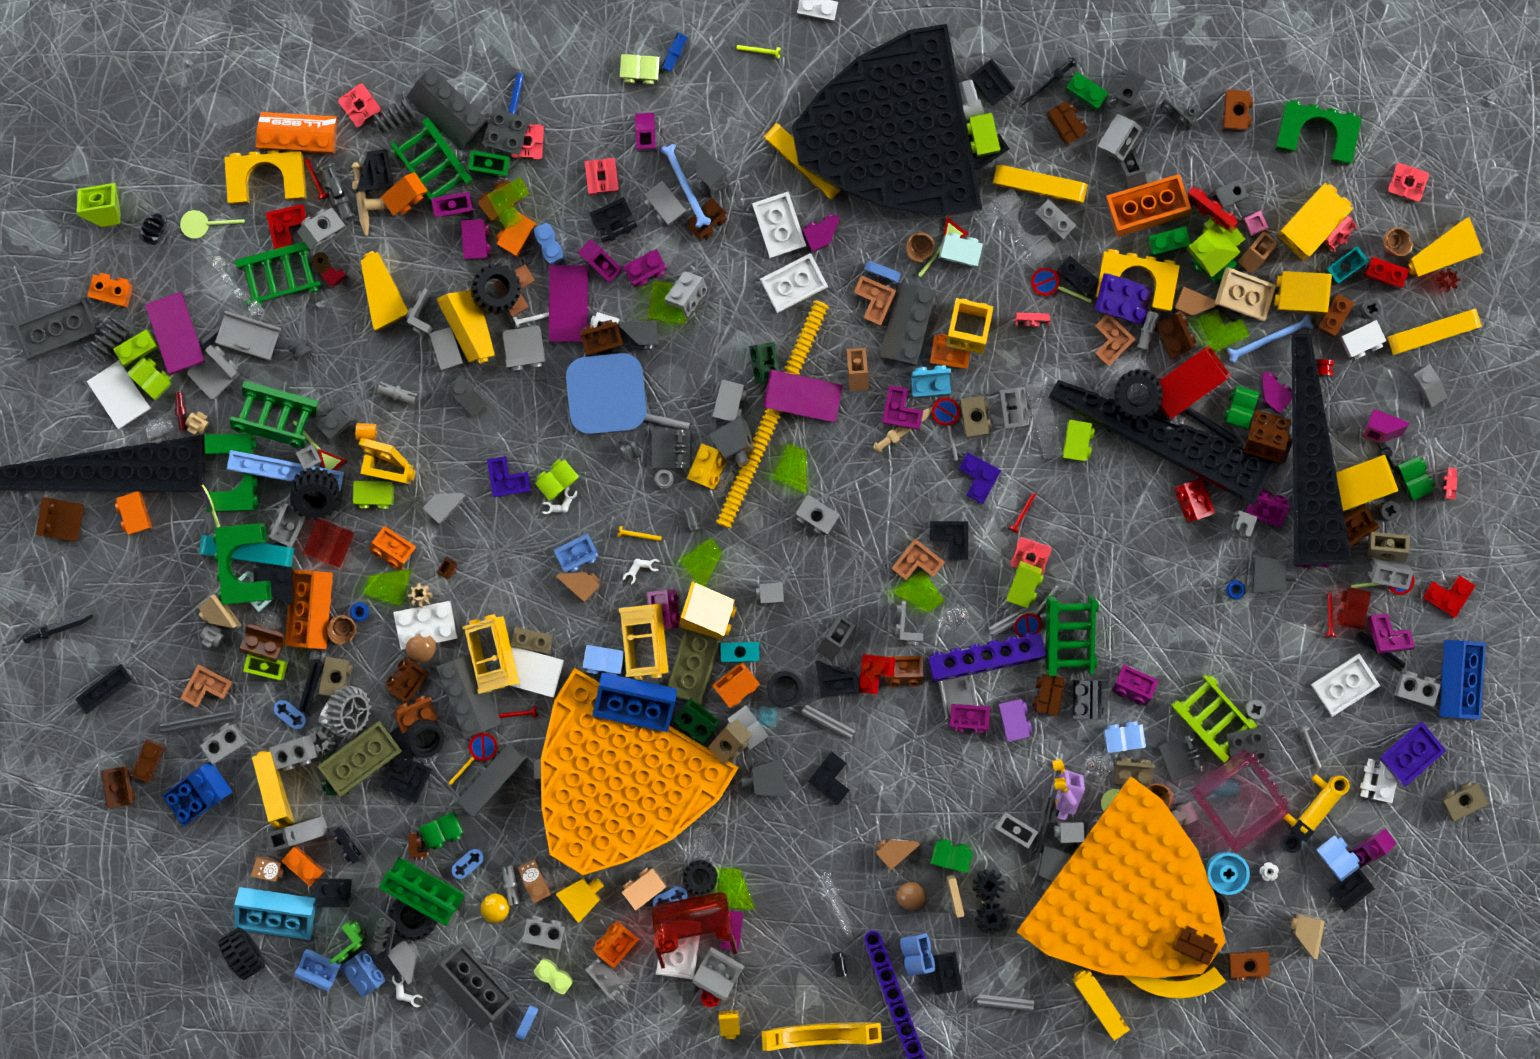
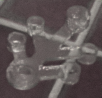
[211,254,265,317]

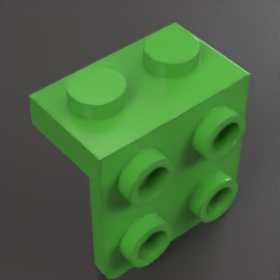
[329,919,366,965]

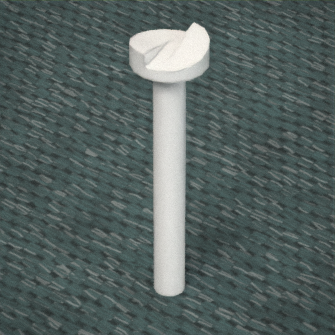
[513,312,549,328]

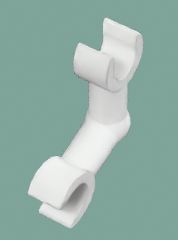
[542,487,577,515]
[623,559,660,584]
[392,975,423,1007]

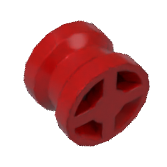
[1316,359,1335,377]
[701,989,720,1007]

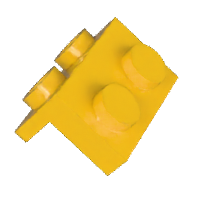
[687,443,727,490]

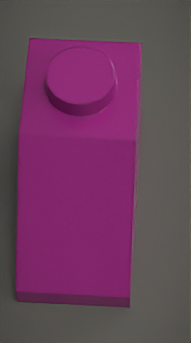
[431,192,473,218]
[577,239,622,283]

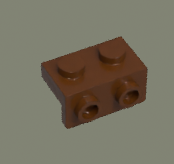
[579,320,623,356]
[1344,504,1380,547]
[100,766,135,809]

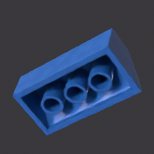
[1439,640,1486,719]
[592,673,677,732]

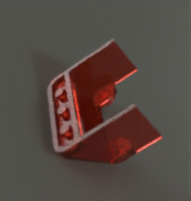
[652,892,737,969]

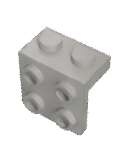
[406,288,434,337]
[503,326,546,371]
[187,345,240,399]
[895,601,923,645]
[692,947,744,1000]

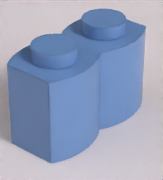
[534,223,564,265]
[900,933,935,976]

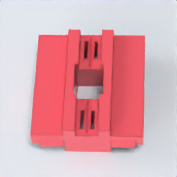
[338,83,382,128]
[512,125,544,159]
[585,158,619,195]
[1388,163,1429,202]
[1324,216,1357,252]
[1014,313,1050,328]
[1442,468,1457,500]
[1010,537,1051,575]

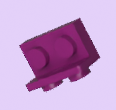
[623,248,667,288]
[1245,489,1289,528]
[647,589,681,629]
[1111,664,1158,706]
[949,704,990,733]

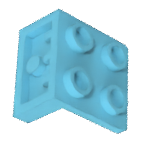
[911,365,951,397]

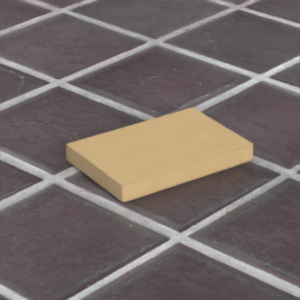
[1215,267,1276,322]
[946,874,964,918]

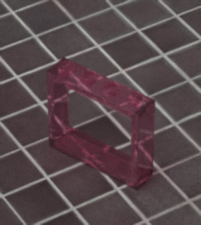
[1190,749,1291,853]

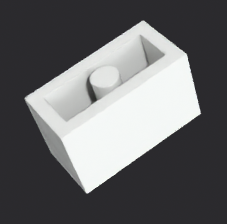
[1339,320,1386,360]

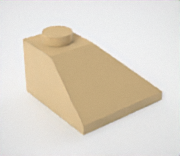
[199,594,242,628]
[1291,914,1325,959]

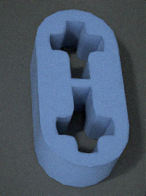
[864,261,901,283]
[274,700,307,729]
[452,849,484,879]
[653,886,688,912]
[514,1005,539,1042]

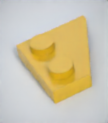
[358,438,408,469]

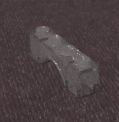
[992,188,1056,265]

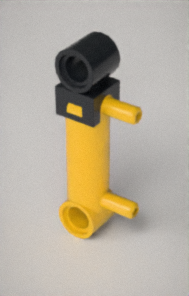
[1280,774,1350,853]

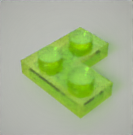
[487,177,531,229]
[647,280,687,325]
[1199,309,1250,352]

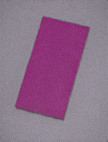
[549,265,588,342]
[145,291,206,375]
[763,370,843,423]

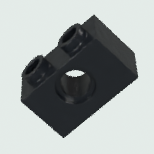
[1056,256,1099,296]

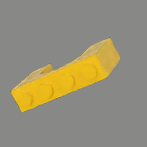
[225,150,307,205]
[1094,249,1180,312]

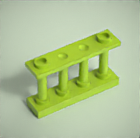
[1170,675,1257,763]

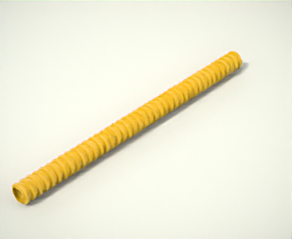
[716,300,829,529]

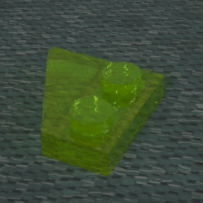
[773,443,807,493]
[680,537,723,587]
[364,569,412,605]
[893,570,945,612]
[717,867,754,910]

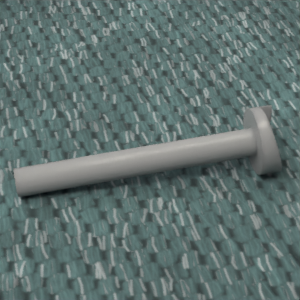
[1298,726,1322,769]

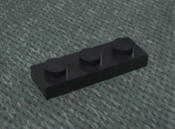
[75,664,133,714]

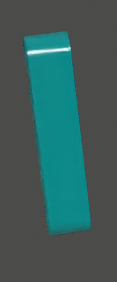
[199,535,294,567]

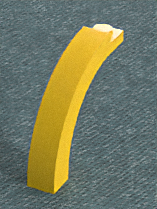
[1125,965,1226,998]
[762,1022,882,1051]

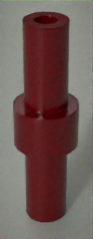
[175,392,187,431]

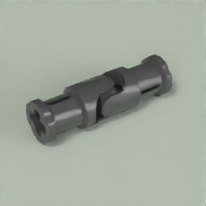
[318,163,355,222]

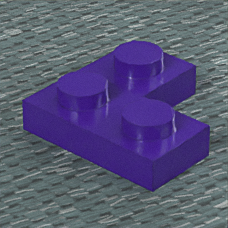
[958,452,1001,504]
[487,456,531,497]

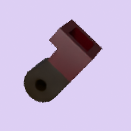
[312,252,347,289]

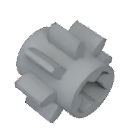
[200,624,224,648]

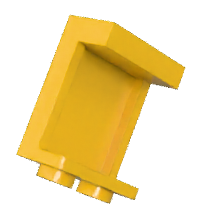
[360,455,416,485]

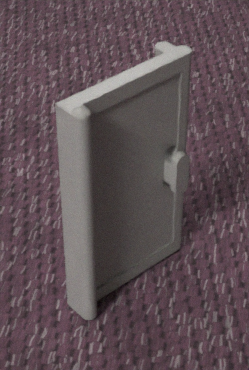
[215,311,281,361]
[939,656,979,719]

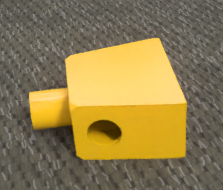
[556,877,604,923]

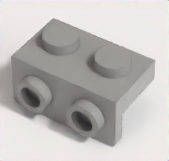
[664,271,707,317]
[268,503,306,548]

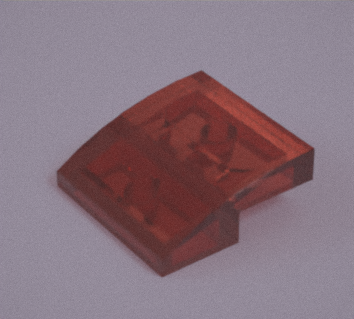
[303,518,355,568]

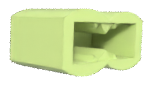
[620,54,660,85]
[534,958,573,994]

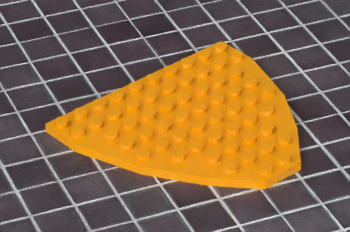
[540,668,739,876]
[1016,776,1226,978]

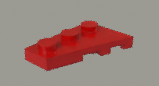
[1187,187,1238,233]

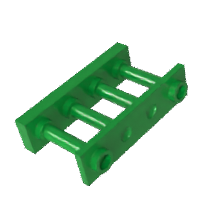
[391,117,474,206]
[234,242,323,308]
[230,381,318,448]
[1045,595,1099,676]
[379,857,466,926]

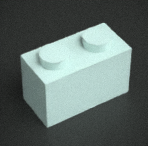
[938,233,983,268]

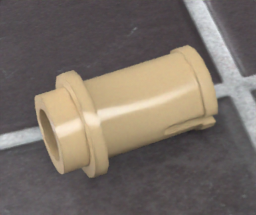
[362,196,387,212]

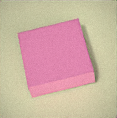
[1243,211,1269,237]

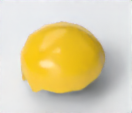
[480,893,510,924]

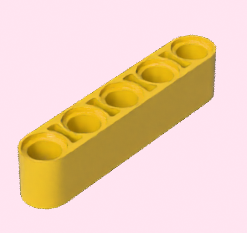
[763,123,841,200]
[992,165,1088,204]
[1387,309,1482,355]

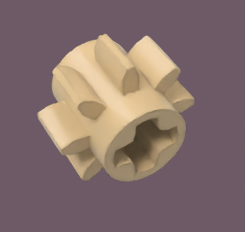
[185,411,209,435]
[408,583,433,609]

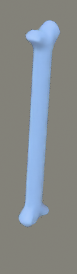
[660,144,711,228]
[1227,314,1314,363]

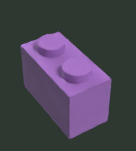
[998,699,1032,742]

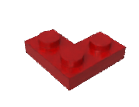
[266,204,307,249]
[1422,575,1476,618]
[859,654,896,694]

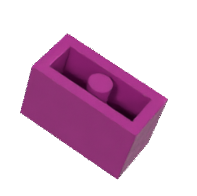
[461,219,491,261]

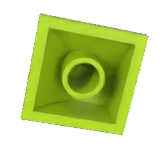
[77,183,121,227]
[1186,224,1240,278]

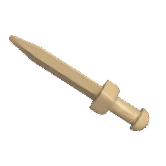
[351,162,369,236]
[873,407,932,452]

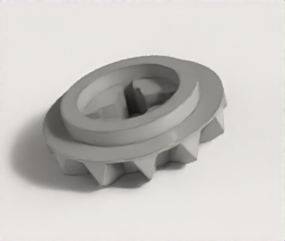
[306,726,335,757]

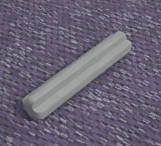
[988,602,1040,636]
[801,705,855,739]
[977,994,1034,1011]

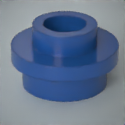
[1226,580,1245,600]
[350,602,369,622]

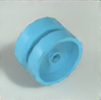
[1205,851,1250,895]

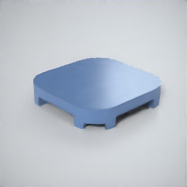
[566,353,647,434]

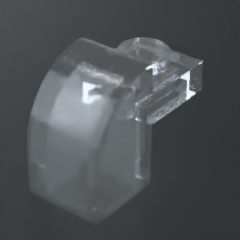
[1114,356,1150,394]

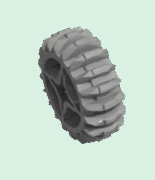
[325,686,372,738]

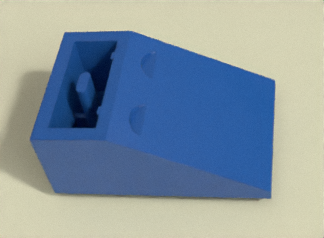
[162,762,233,827]

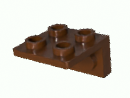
[1155,312,1196,359]
[1242,410,1291,463]
[35,497,84,542]

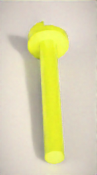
[737,45,781,59]

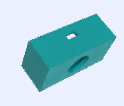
[1325,246,1369,285]
[721,642,760,662]

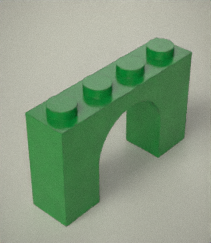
[1275,100,1362,165]
[204,433,259,512]
[213,523,272,605]

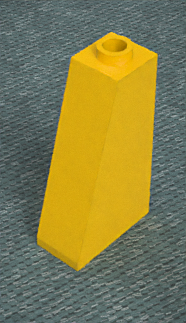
[1407,217,1483,278]
[360,251,409,332]
[436,290,495,364]
[252,751,295,830]

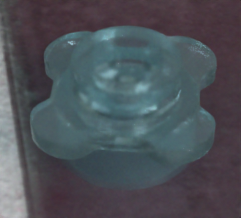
[758,706,779,726]

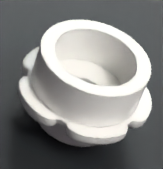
[1260,862,1279,881]

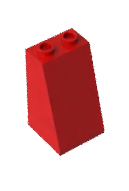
[1149,345,1231,419]

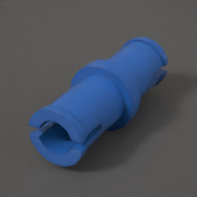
[661,32,688,72]

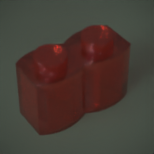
[1336,587,1371,630]

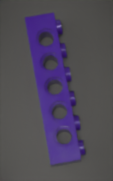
[928,632,1046,683]

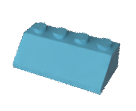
[234,887,315,940]

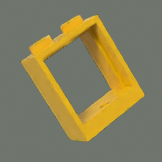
[946,298,994,354]

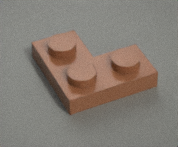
[493,264,535,317]
[854,275,896,326]
[1094,314,1135,367]
[891,539,945,580]
[180,664,233,707]

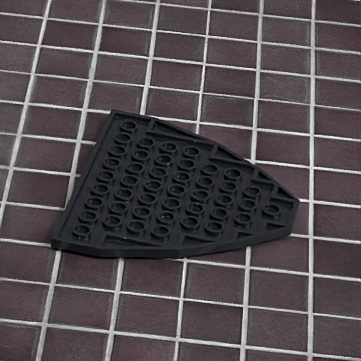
[791,24,982,217]

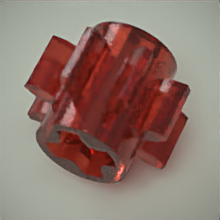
[1435,268,1461,292]

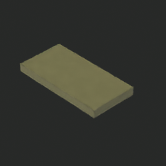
[667,629,721,705]
[317,721,402,797]

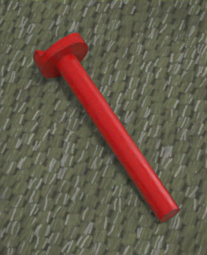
[304,159,329,200]
[1008,493,1036,534]
[1325,593,1336,638]
[498,706,538,718]

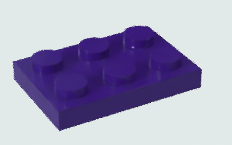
[1095,273,1153,325]
[1379,721,1446,787]

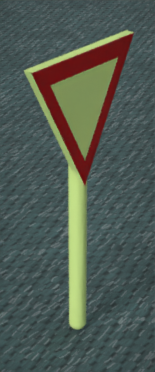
[918,217,969,277]
[293,421,347,471]

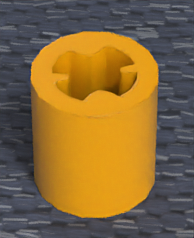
[355,423,377,441]

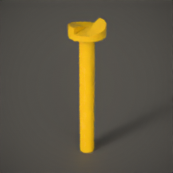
[617,526,662,541]

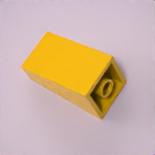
[1276,183,1353,261]
[1336,455,1398,511]

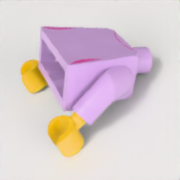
[1052,759,1085,820]

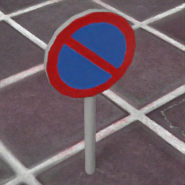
[932,398,960,461]
[1013,585,1059,638]

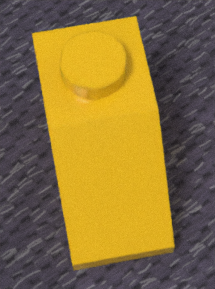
[718,1010,740,1039]

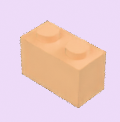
[622,868,667,911]

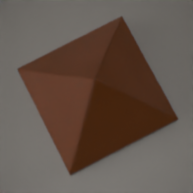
[437,556,458,580]

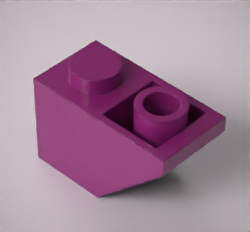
[635,113,656,152]
[803,214,840,253]
[1260,372,1292,415]
[1362,409,1409,443]
[1349,828,1397,868]

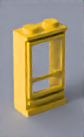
[619,604,669,680]
[462,614,520,694]
[1072,968,1130,1041]

